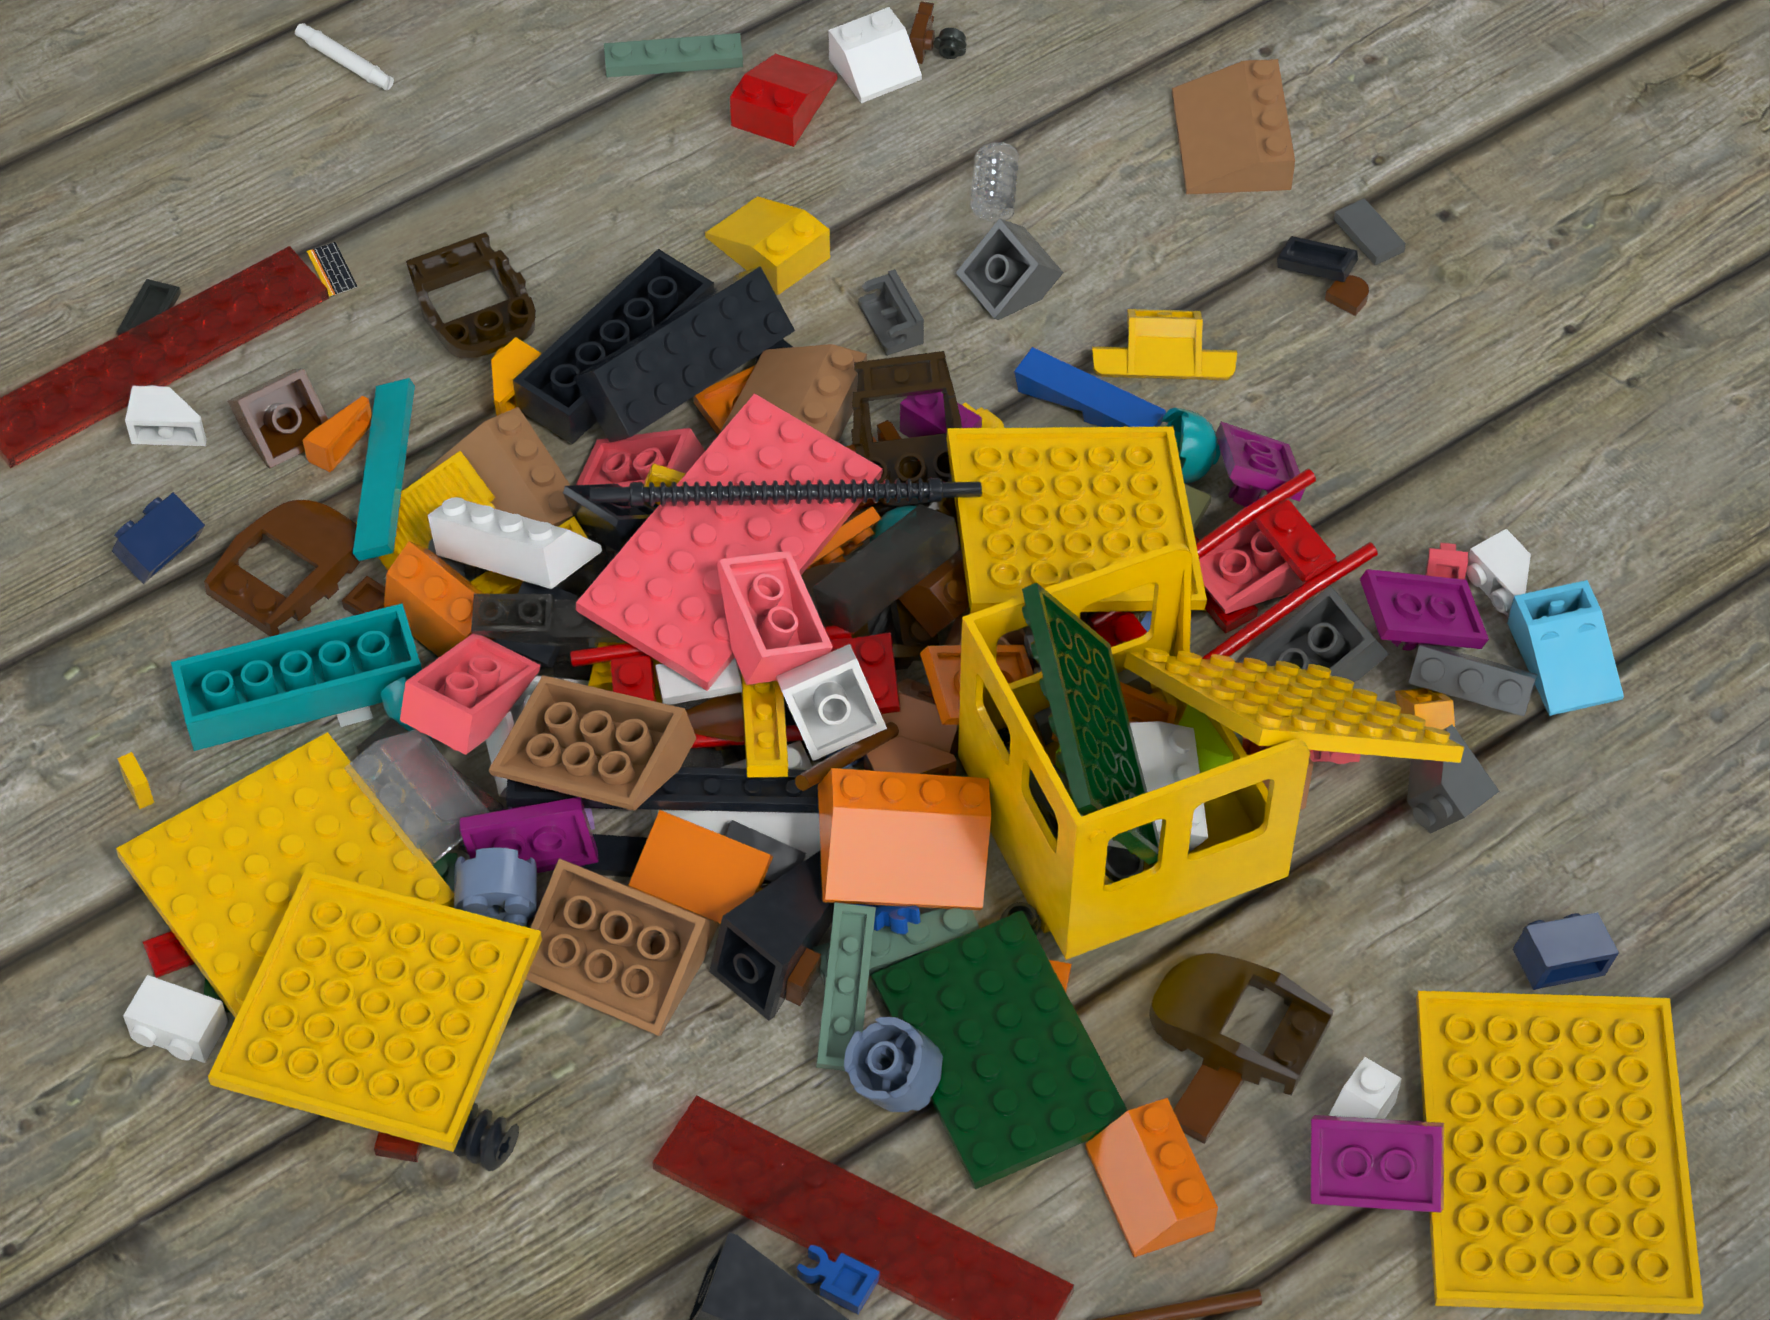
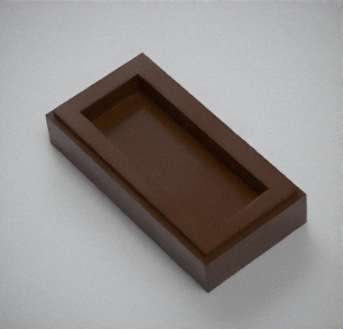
[1173,1064,1245,1144]

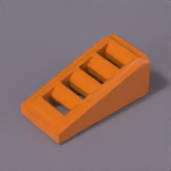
[302,396,372,473]

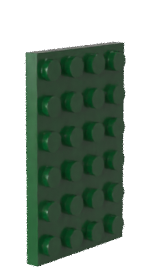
[1022,582,1160,865]
[871,910,1128,1190]

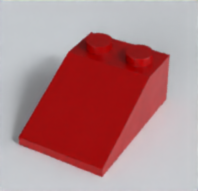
[730,53,838,147]

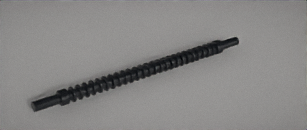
[590,478,982,507]

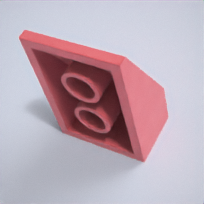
[576,428,705,487]
[1199,520,1306,614]
[717,551,833,685]
[400,632,540,755]

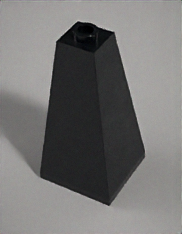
[709,850,834,1021]
[688,1232,849,1320]

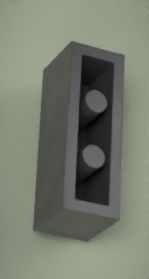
[1409,643,1537,716]

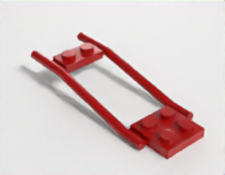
[1087,469,1378,660]
[570,623,901,748]

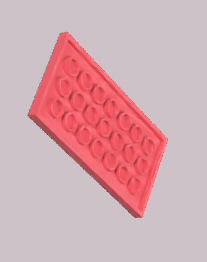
[576,394,883,691]

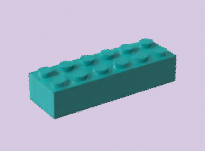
[171,603,422,751]

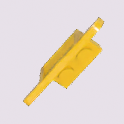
[1092,309,1237,380]

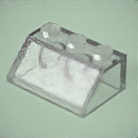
[344,730,490,865]

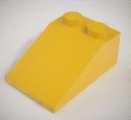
[705,196,830,295]

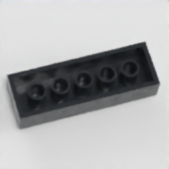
[513,249,714,444]
[573,266,795,442]

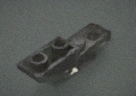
[471,594,628,648]

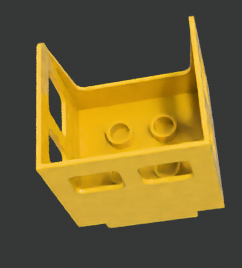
[958,543,1310,960]

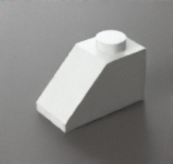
[125,385,207,446]
[1329,1057,1402,1119]

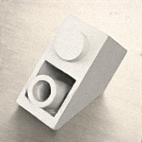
[1466,529,1531,618]

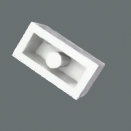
[123,975,228,1063]

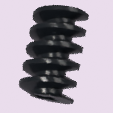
[454,1102,519,1171]

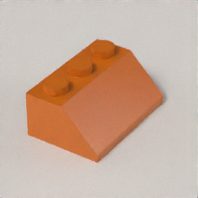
[384,541,509,657]
[1085,1098,1218,1258]

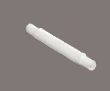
[295,23,394,90]

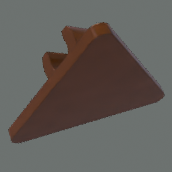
[686,692,745,751]

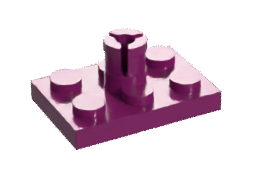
[1216,421,1306,507]
[1360,569,1489,651]
[460,797,598,873]
[1311,1115,1444,1213]

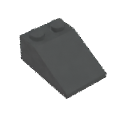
[1242,585,1389,682]

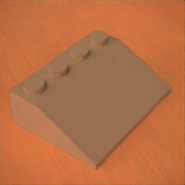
[1172,59,1295,195]
[719,344,867,442]
[421,407,590,538]
[489,675,696,811]
[525,858,719,1036]

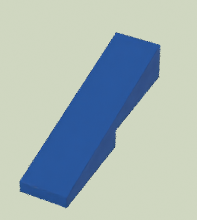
[1014,347,1166,427]

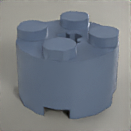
[454,847,537,927]
[844,1017,943,1112]

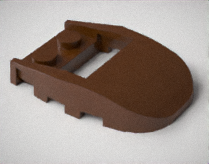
[204,500,361,637]

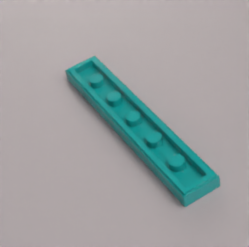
[353,378,415,561]

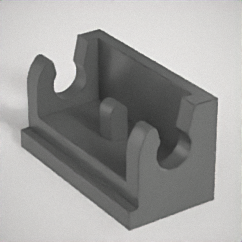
[858,269,924,356]

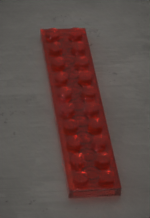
[0,246,329,468]
[652,1095,1074,1320]

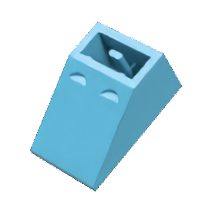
[1507,580,1624,716]

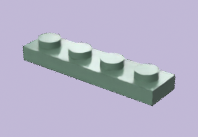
[604,33,743,77]
[816,902,876,1071]
[813,908,980,985]

